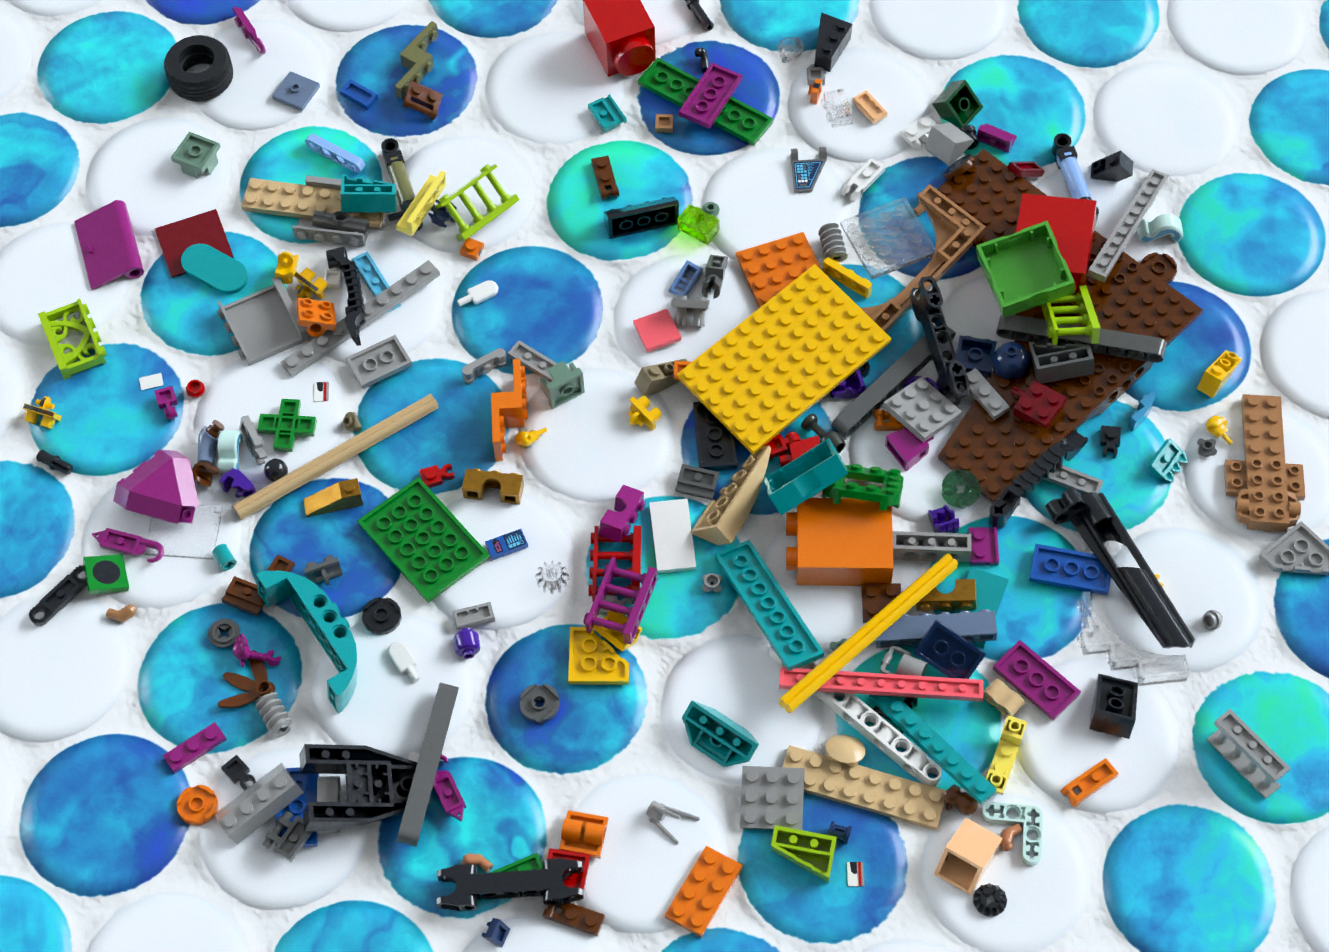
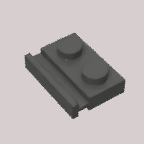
[675,464,720,500]

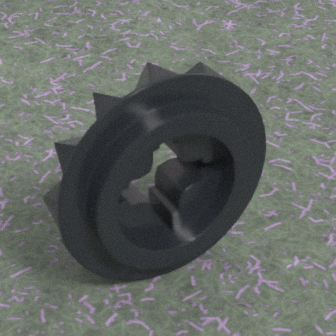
[973,883,1007,917]

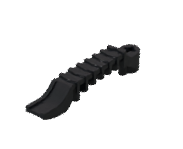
[326,247,366,346]
[989,430,1088,529]

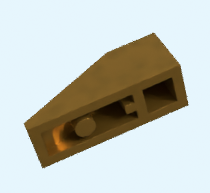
[303,478,363,517]

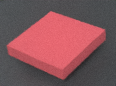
[633,309,681,353]

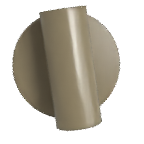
[343,412,362,431]

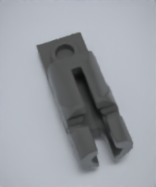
[702,254,728,299]

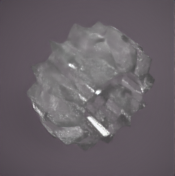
[535,560,569,594]

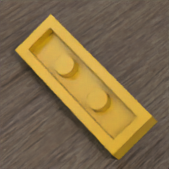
[822,257,873,299]

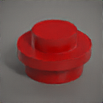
[186,380,205,398]

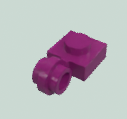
[154,386,178,421]

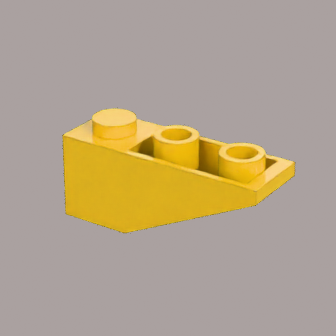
[1196,350,1242,398]

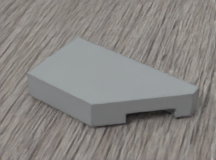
[807,64,825,85]

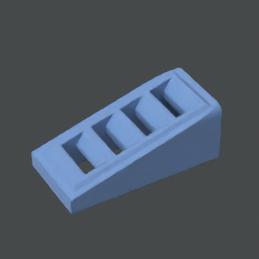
[668,260,703,295]

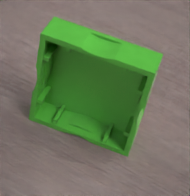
[976,221,1075,318]

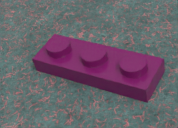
[163,722,227,774]

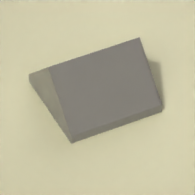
[925,122,974,167]

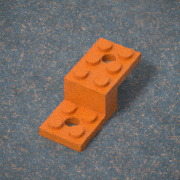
[491,359,528,461]

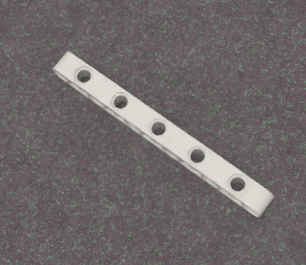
[770,645,942,787]

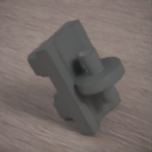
[304,555,343,586]

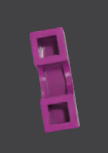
[599,484,646,543]

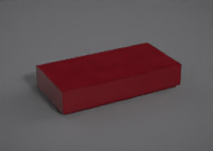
[1007,161,1045,177]

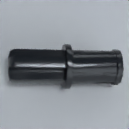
[36,450,73,474]

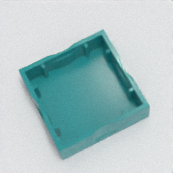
[764,438,849,515]

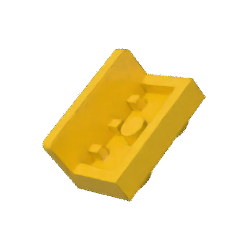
[593,610,642,652]

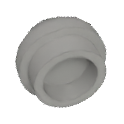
[1202,610,1223,630]

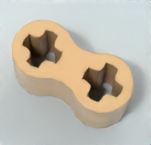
[983,679,1024,717]

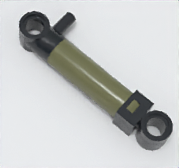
[381,138,423,231]

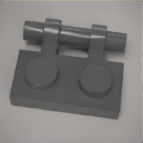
[262,811,313,862]

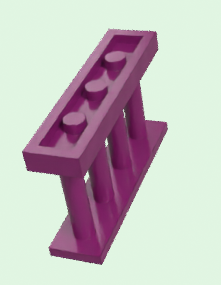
[583,557,658,645]

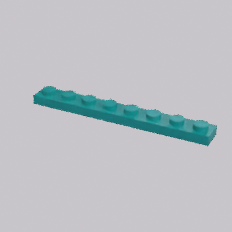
[869,695,997,805]

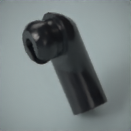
[695,47,709,73]

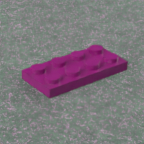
[679,63,743,129]
[993,640,1081,721]

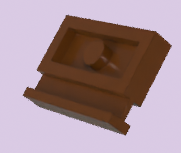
[221,576,265,617]

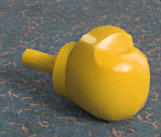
[1205,415,1233,445]
[515,428,547,447]

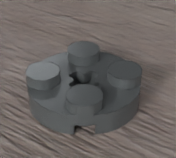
[519,684,560,725]

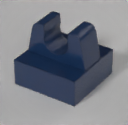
[482,918,510,948]

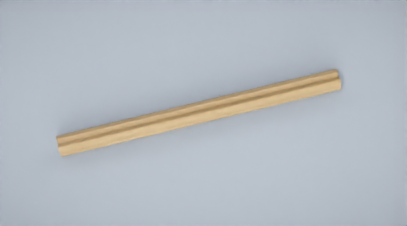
[232,394,439,520]

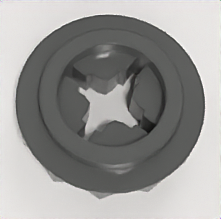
[208,619,240,649]

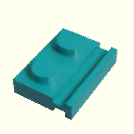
[588,94,627,133]

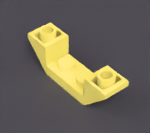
[986,715,1027,795]

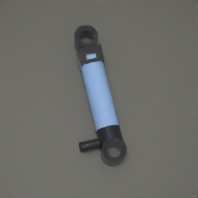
[1052,133,1099,226]

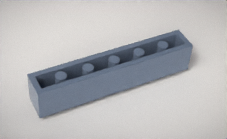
[876,609,997,648]

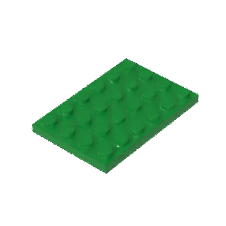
[357,477,490,603]

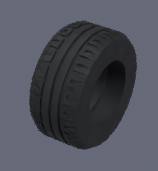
[164,35,233,102]

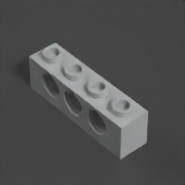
[893,531,971,562]

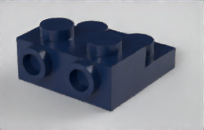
[956,335,997,376]

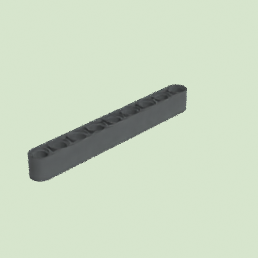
[996,315,1167,363]
[831,325,956,438]
[396,682,459,847]

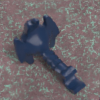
[428,199,457,228]

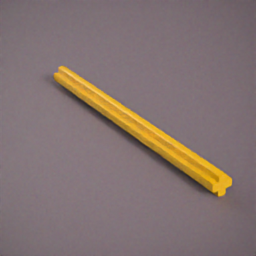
[779,554,958,713]

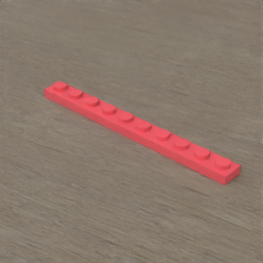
[779,667,983,702]

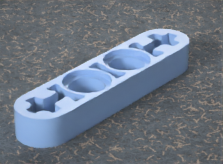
[305,134,366,173]

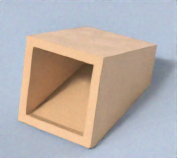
[934,818,1003,895]

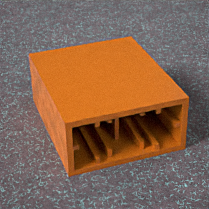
[786,498,894,586]

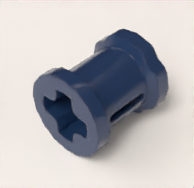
[828,821,852,845]

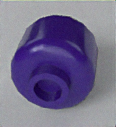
[453,628,480,659]

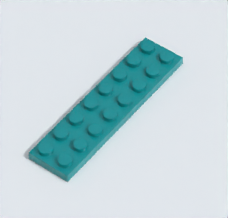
[715,540,824,671]

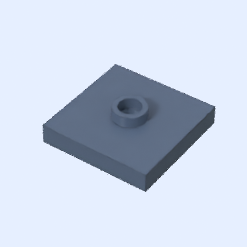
[272,71,320,111]

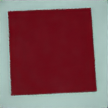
[155,209,234,278]

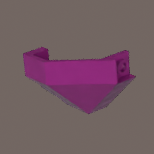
[113,449,199,524]

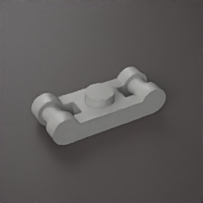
[462,348,507,385]

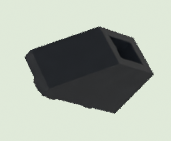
[1090,150,1134,182]

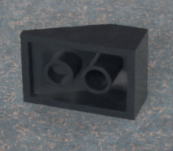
[1089,673,1138,739]

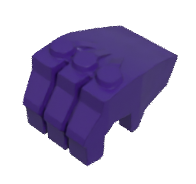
[830,369,866,399]
[219,468,256,498]
[928,505,959,533]

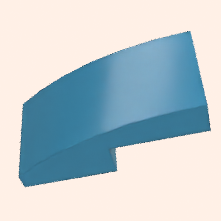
[1128,391,1156,431]

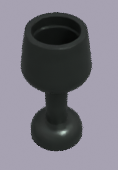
[801,413,846,454]

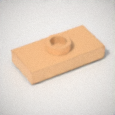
[852,90,888,124]

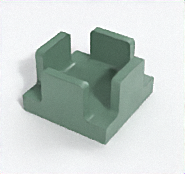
[171,131,221,178]
[540,361,585,409]

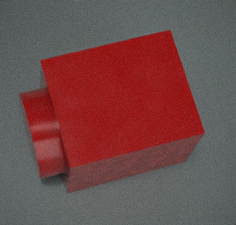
[583,0,656,77]

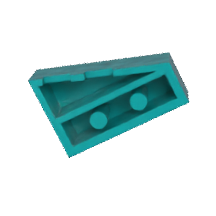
[340,174,396,213]

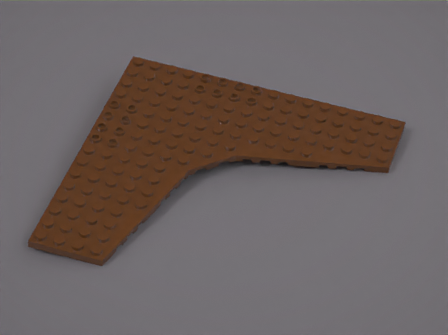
[937,149,1203,504]

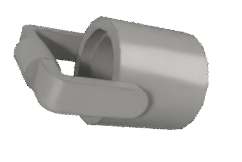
[880,646,927,676]

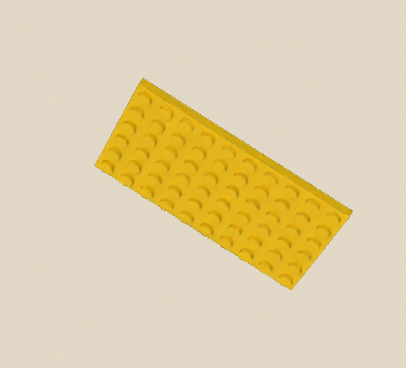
[677,264,892,454]

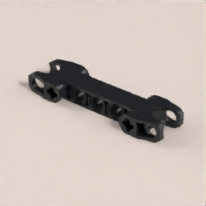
[910,276,970,406]
[437,858,584,912]

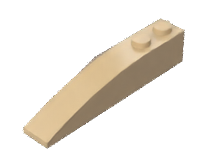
[691,446,771,546]

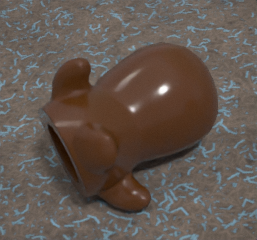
[943,784,978,816]

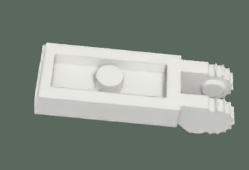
[841,158,885,202]

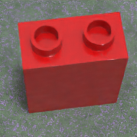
[1016,193,1097,295]

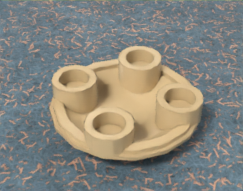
[825,734,866,767]

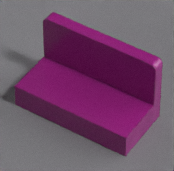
[977,123,1017,153]

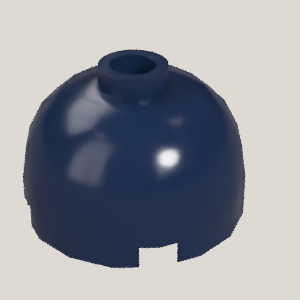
[993,342,1031,380]

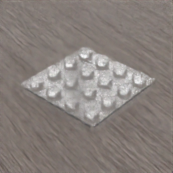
[840,197,935,280]

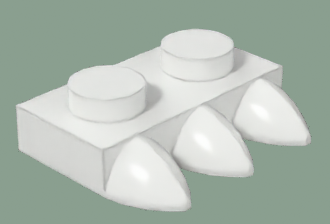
[900,114,938,150]

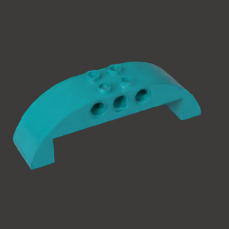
[256,571,358,714]

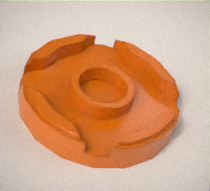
[177,785,218,826]

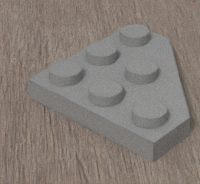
[1259,521,1329,575]

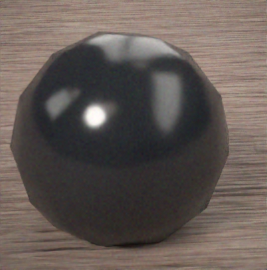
[264,458,288,482]

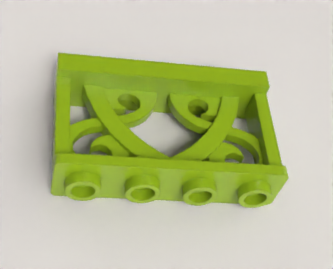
[38,299,107,380]

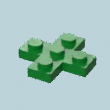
[257,399,317,452]

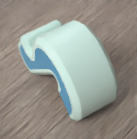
[1137,214,1183,243]
[217,430,243,474]

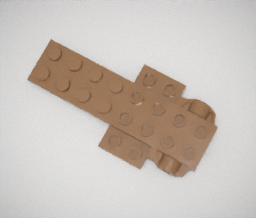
[1224,394,1305,532]

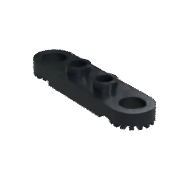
[29,564,87,626]

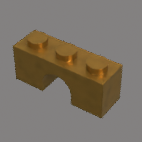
[462,468,524,504]
[916,579,977,612]

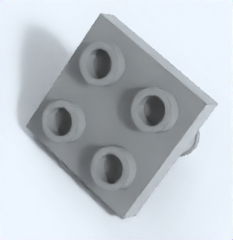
[671,295,710,327]

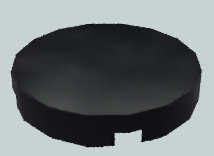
[362,597,402,635]

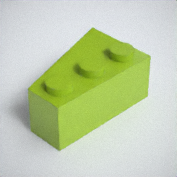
[771,825,837,882]

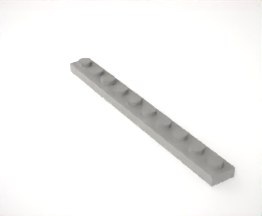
[1087,169,1169,282]
[280,260,440,378]

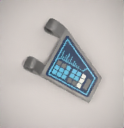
[790,147,827,193]

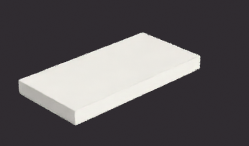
[649,499,696,574]

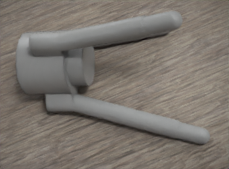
[646,801,700,844]

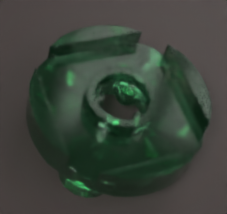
[942,470,981,509]

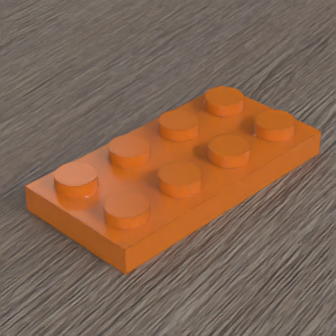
[665,845,743,938]

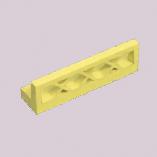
[396,170,447,236]

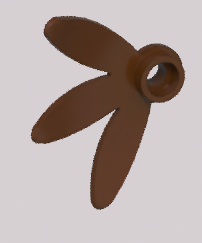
[218,650,276,708]

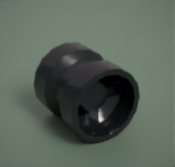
[960,125,979,150]

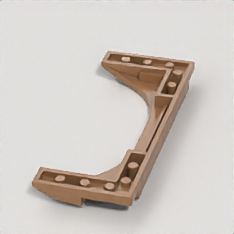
[861,184,986,333]

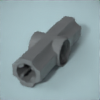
[312,210,369,236]

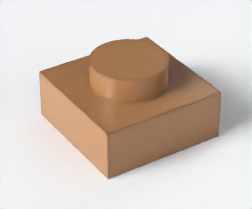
[655,114,673,133]

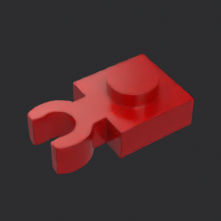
[419,464,455,488]

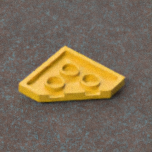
[568,627,629,685]

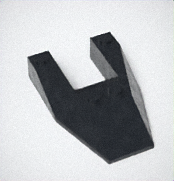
[299,744,430,831]

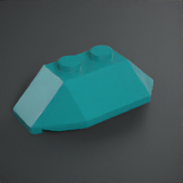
[682,700,759,767]

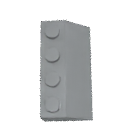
[216,762,304,845]

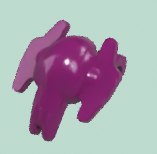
[232,633,281,667]

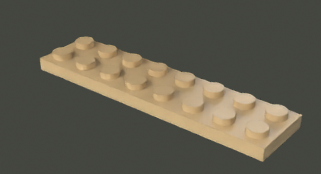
[241,178,385,229]
[782,745,947,831]

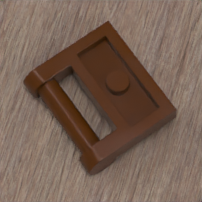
[402,80,443,120]

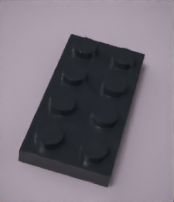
[693,402,737,470]

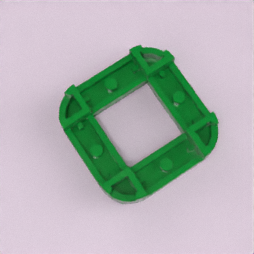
[822,464,904,510]

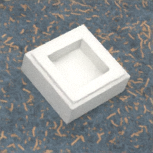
[322,269,343,289]

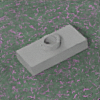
[452,602,496,631]

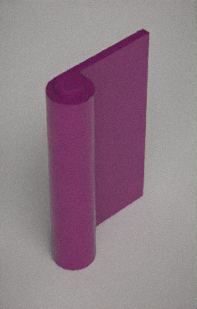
[74,200,144,290]

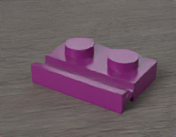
[968,527,999,566]

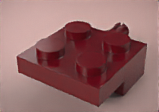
[1010,380,1067,429]

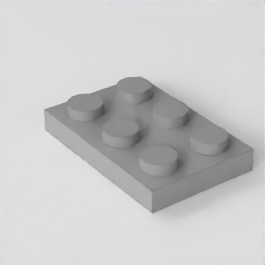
[345,335,413,389]

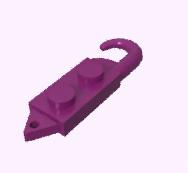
[232,6,266,54]
[92,528,164,563]
[433,754,466,822]

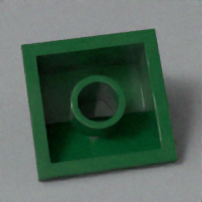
[932,80,983,129]

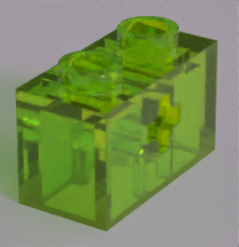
[677,204,720,245]

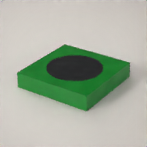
[83,554,129,594]

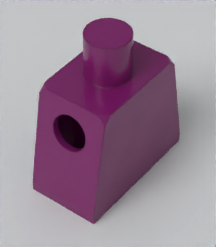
[885,428,934,472]

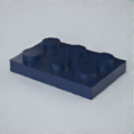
[913,620,986,679]

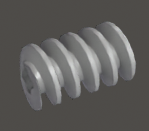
[818,223,848,263]
[254,692,292,738]

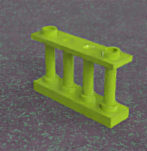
[435,164,520,242]
[1039,285,1101,345]

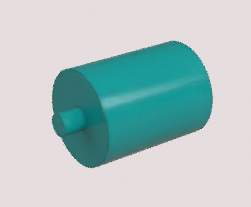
[212,544,237,571]

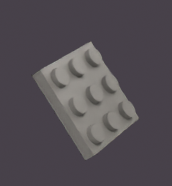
[882,377,962,442]
[740,766,805,830]

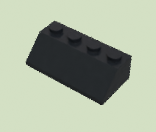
[604,197,679,239]

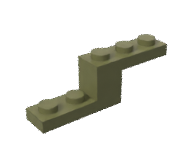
[395,21,439,100]

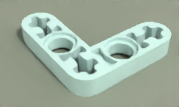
[981,802,1043,866]

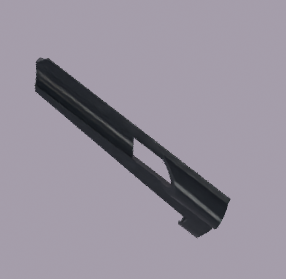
[1045,487,1195,649]

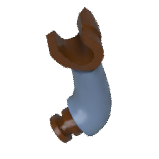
[192,420,225,487]

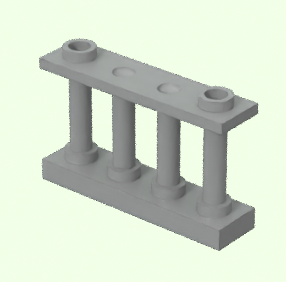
[1207,709,1290,799]

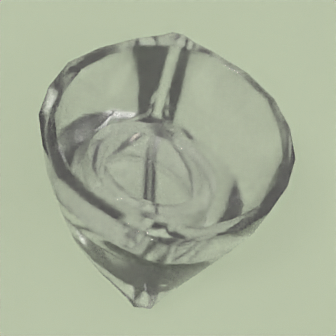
[778,37,804,63]

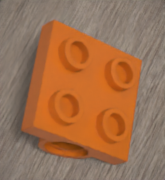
[296,298,336,337]
[559,810,609,859]

